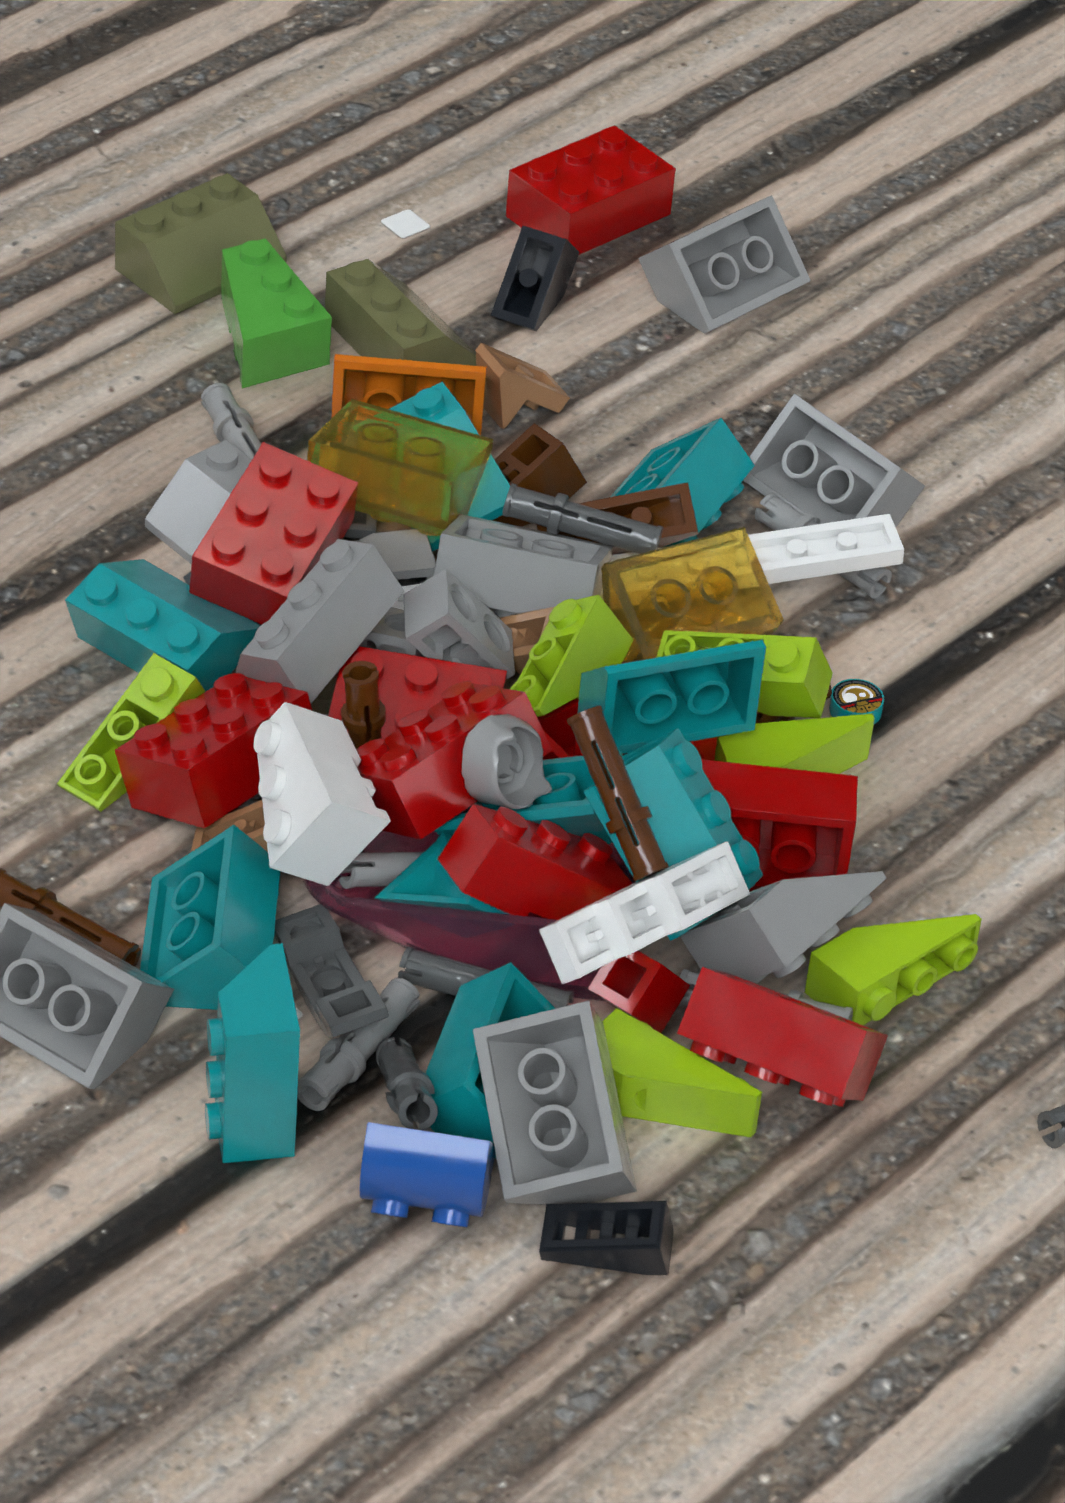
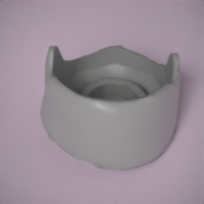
[462,714,552,809]

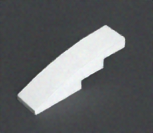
[539,841,750,984]

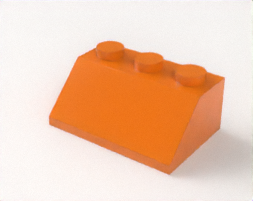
[330,354,486,441]

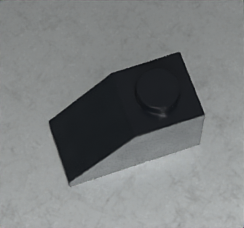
[490,226,579,332]

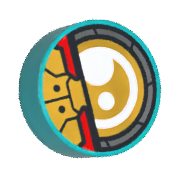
[829,679,884,724]

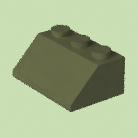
[115,173,287,314]
[325,259,476,366]

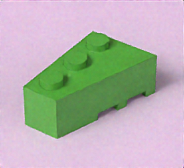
[221,238,332,389]

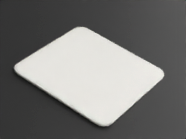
[381,210,430,238]

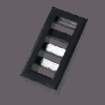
[539,1201,673,1275]

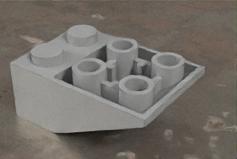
[680,871,887,984]

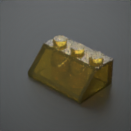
[307,399,493,536]
[601,527,784,664]

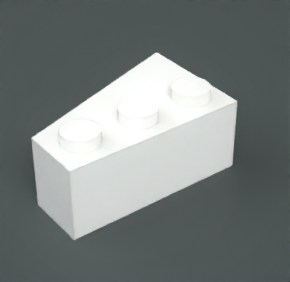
[254,702,391,886]

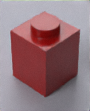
[588,951,691,1033]

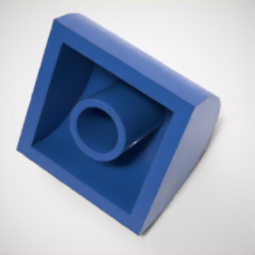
[360,1122,495,1228]

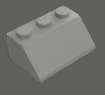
[638,195,811,334]
[743,394,925,527]
[145,440,252,564]
[434,514,613,617]
[236,539,404,703]
[0,903,174,1089]
[473,1000,637,1204]

